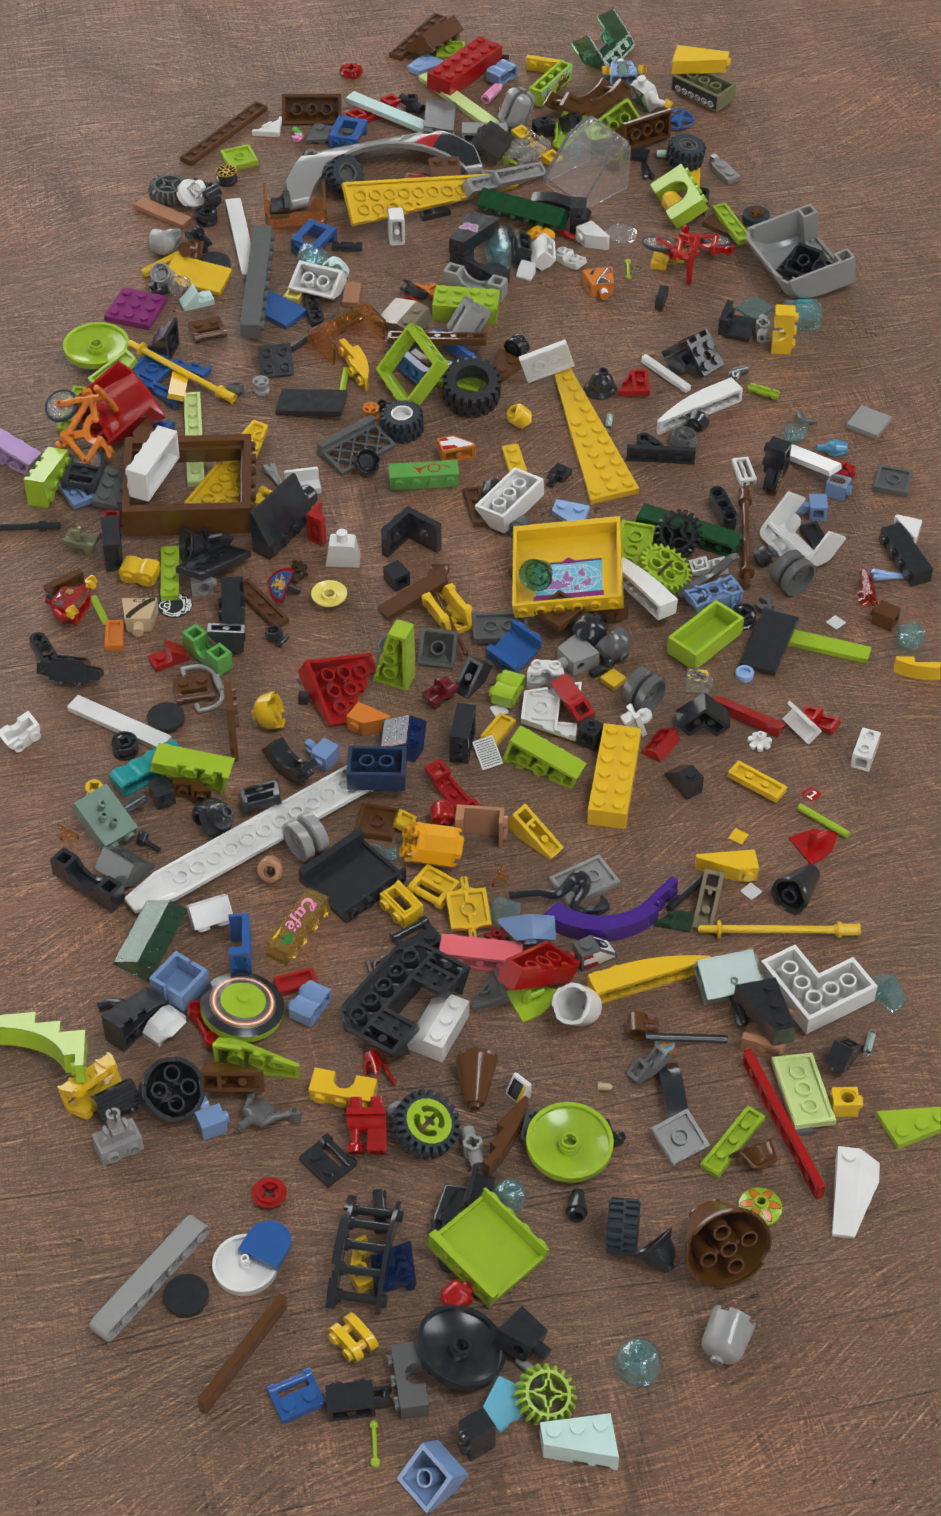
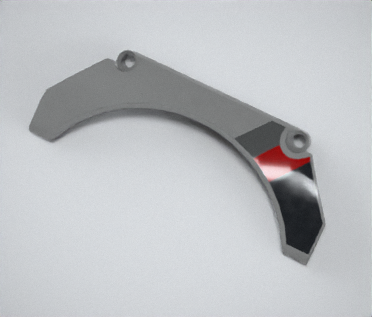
[285,128,483,210]

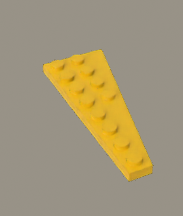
[184,420,268,504]

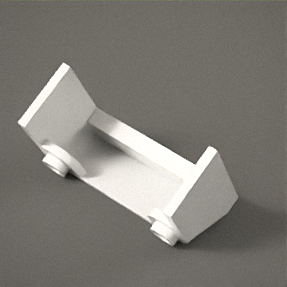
[760,491,846,567]

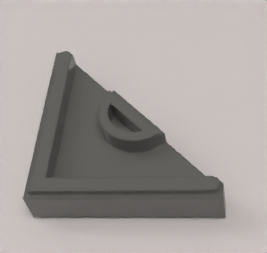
[471,969,509,1012]

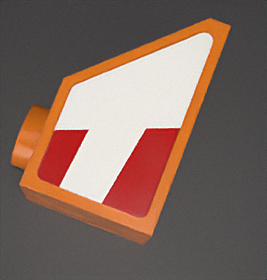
[437,435,476,462]

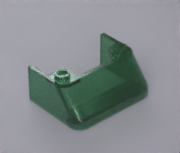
[571,8,635,70]

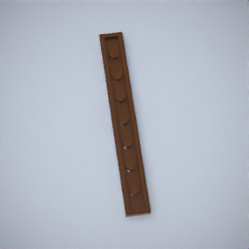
[180,101,268,166]

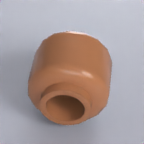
[257,855,284,883]

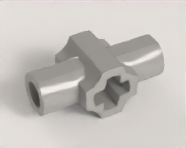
[755,314,770,343]
[461,1125,484,1170]

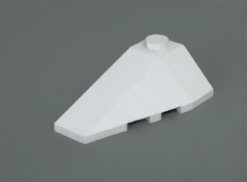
[832,1146,880,1239]

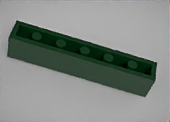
[477,187,570,232]
[636,503,743,557]

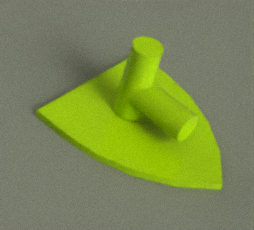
[506,986,557,1023]

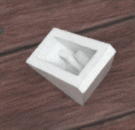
[894,515,922,544]

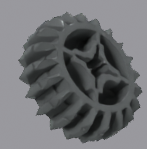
[148,173,185,207]

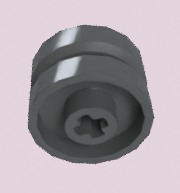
[770,549,817,596]
[621,666,667,712]

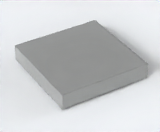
[846,405,892,440]
[650,1108,710,1167]

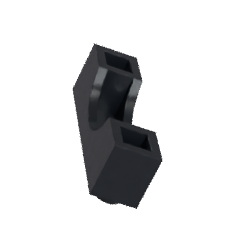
[450,249,510,283]
[50,847,125,912]

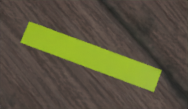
[91,595,109,625]

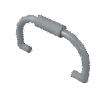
[180,664,225,713]

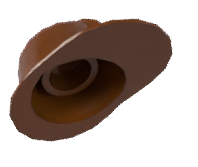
[728,1137,777,1169]

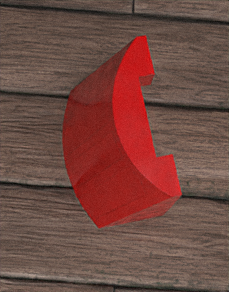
[72,360,166,452]

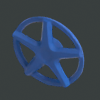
[671,109,695,130]

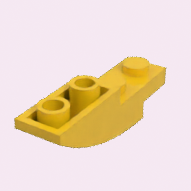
[338,338,369,392]

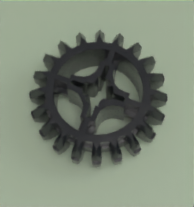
[655,509,703,557]

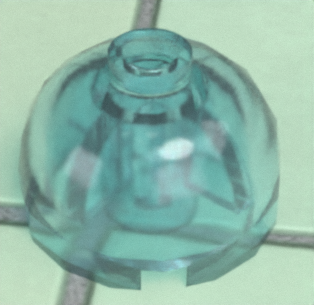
[297,243,330,265]
[615,1337,662,1387]

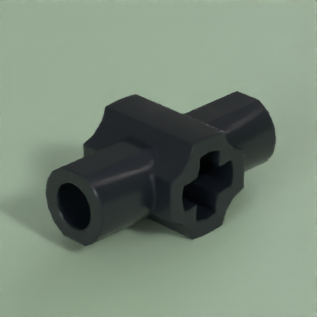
[398,93,425,114]

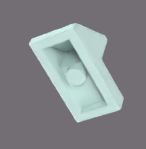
[179,284,215,311]

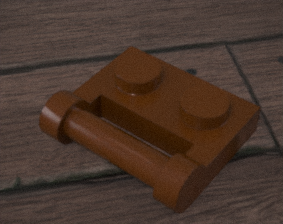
[188,316,227,343]
[173,673,215,705]

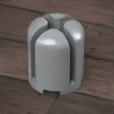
[497,87,535,129]
[447,296,491,333]

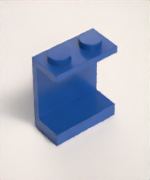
[485,619,542,673]

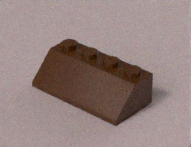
[405,15,464,56]
[282,94,342,125]
[612,108,672,152]

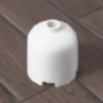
[552,982,602,1027]

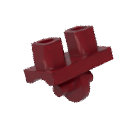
[422,676,459,709]

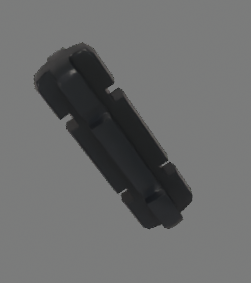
[332,241,363,251]

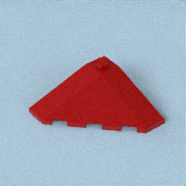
[298,653,376,727]

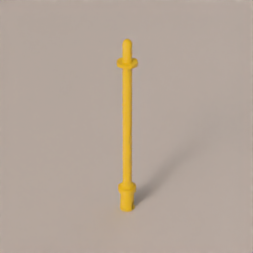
[128,340,237,404]
[698,920,861,938]

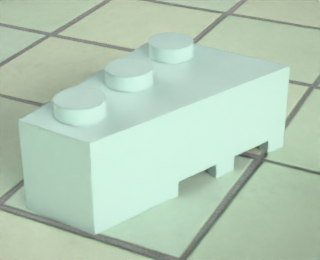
[539,1413,619,1470]

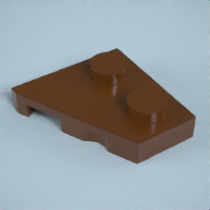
[493,348,522,383]

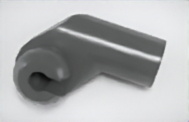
[728,365,749,381]

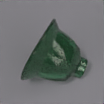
[519,559,553,591]

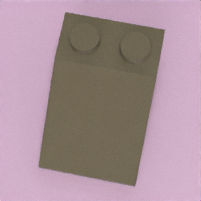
[376,298,433,331]

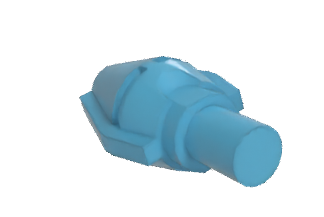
[817,439,848,457]

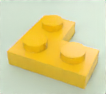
[650,245,687,271]

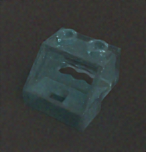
[783,299,823,330]

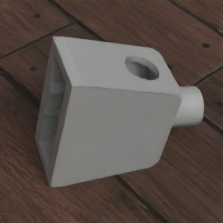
[557,634,600,675]

